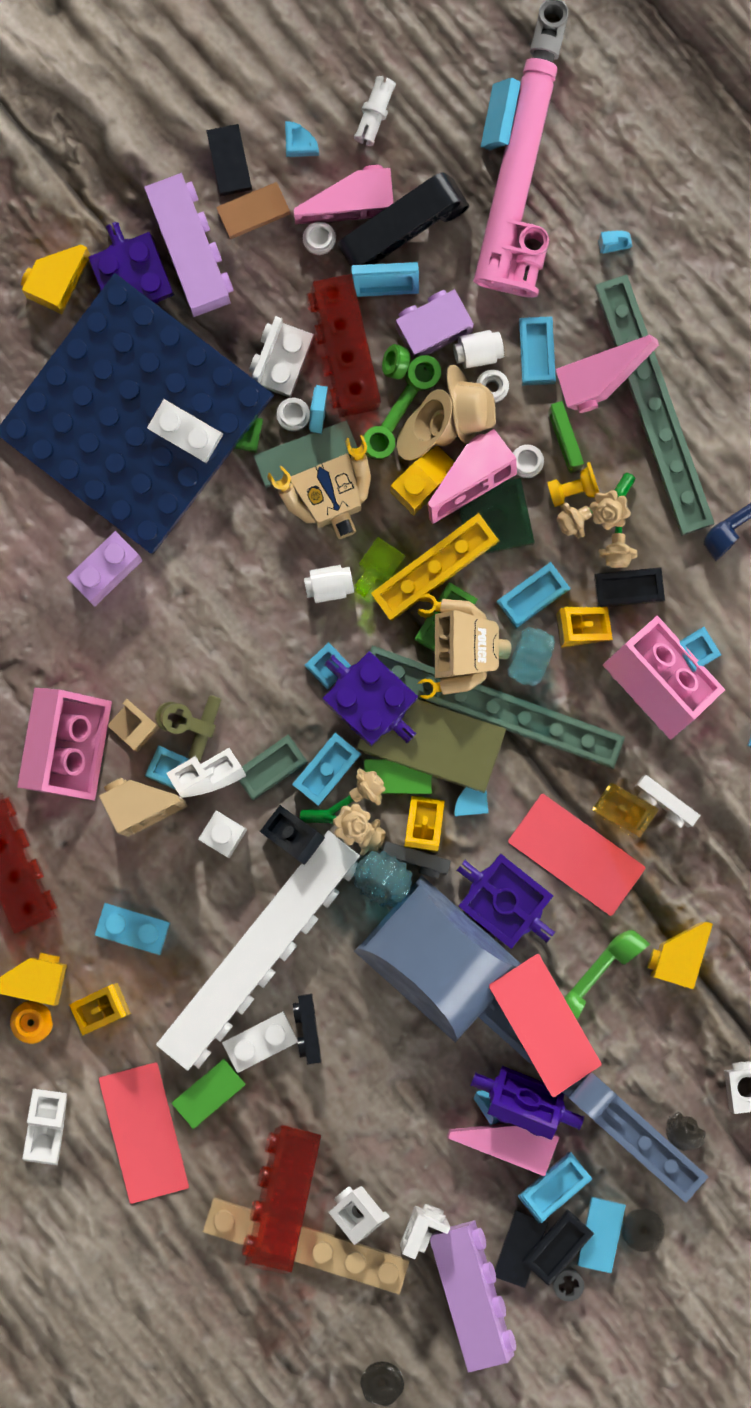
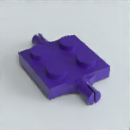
[88,222,175,304]
[322,651,418,747]
[456,853,555,949]
[470,1066,585,1140]

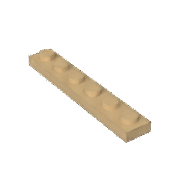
[203,1198,410,1295]

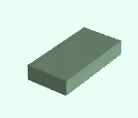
[238,734,308,801]

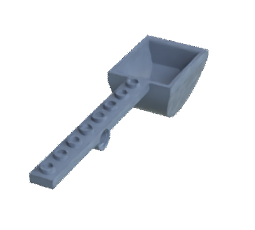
[354,875,708,1203]

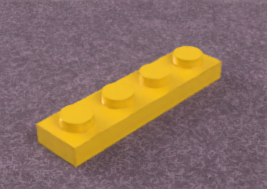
[371,513,499,621]

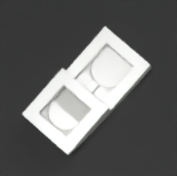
[166,748,246,798]
[22,1089,67,1165]

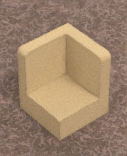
[108,699,160,753]

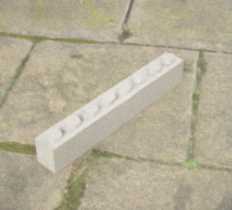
[156,830,361,1071]

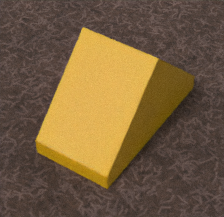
[556,607,613,647]
[404,796,445,852]
[69,983,131,1036]

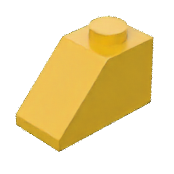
[21,244,90,314]
[390,446,455,516]
[647,922,713,989]
[0,952,67,1006]

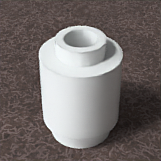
[453,330,504,369]
[304,565,354,603]

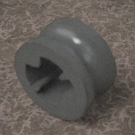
[552,1268,584,1301]

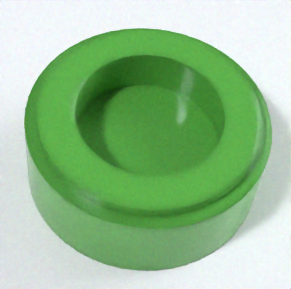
[382,344,410,379]

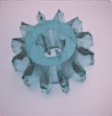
[508,627,555,686]
[353,851,413,907]

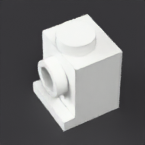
[328,1186,390,1245]

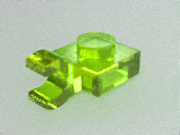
[354,537,405,598]

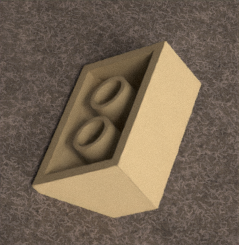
[99,778,188,837]

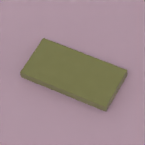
[357,699,506,793]

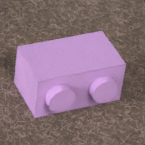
[395,289,474,360]
[67,531,143,607]

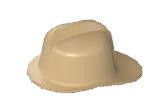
[447,365,496,444]
[396,389,457,461]

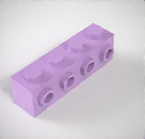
[144,173,234,317]
[430,1220,516,1373]

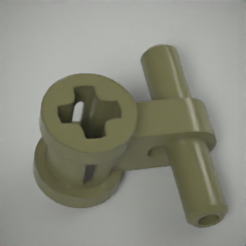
[155,695,222,761]

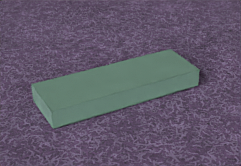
[253,420,357,488]

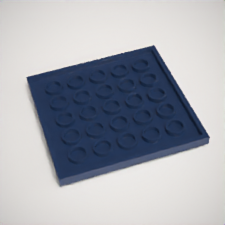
[0,273,274,554]

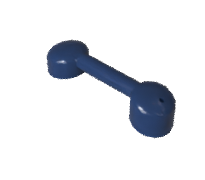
[704,503,751,562]

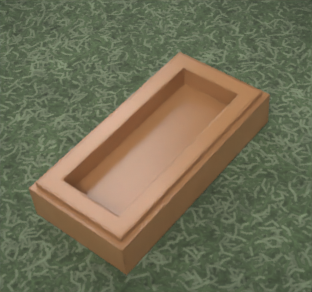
[216,182,290,240]

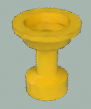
[547,462,600,507]

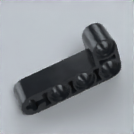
[337,172,470,268]

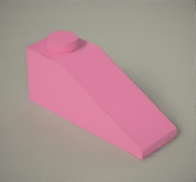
[294,165,393,225]
[556,335,659,413]
[428,429,517,524]
[447,1123,559,1176]

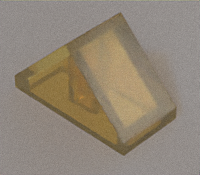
[592,783,659,840]

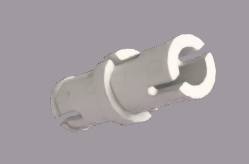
[354,76,396,146]

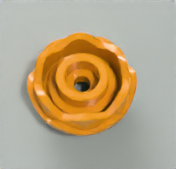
[10,1001,53,1044]

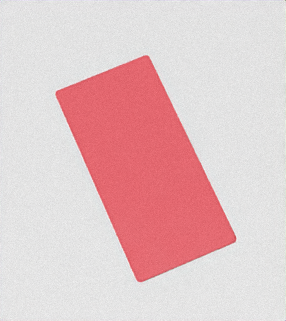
[508,794,646,916]
[489,954,601,1097]
[99,1062,189,1204]

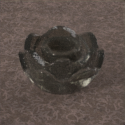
[665,1112,706,1151]
[621,1209,665,1252]
[360,1361,404,1406]

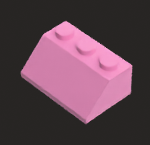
[603,616,725,740]
[17,688,112,801]

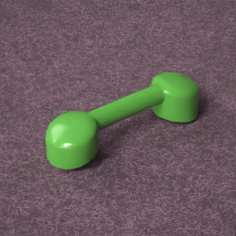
[361,355,441,460]
[564,930,650,1020]

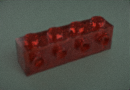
[306,274,381,417]
[0,793,58,934]
[242,1125,321,1275]

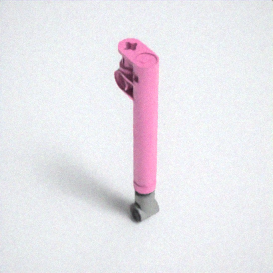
[473,0,568,298]

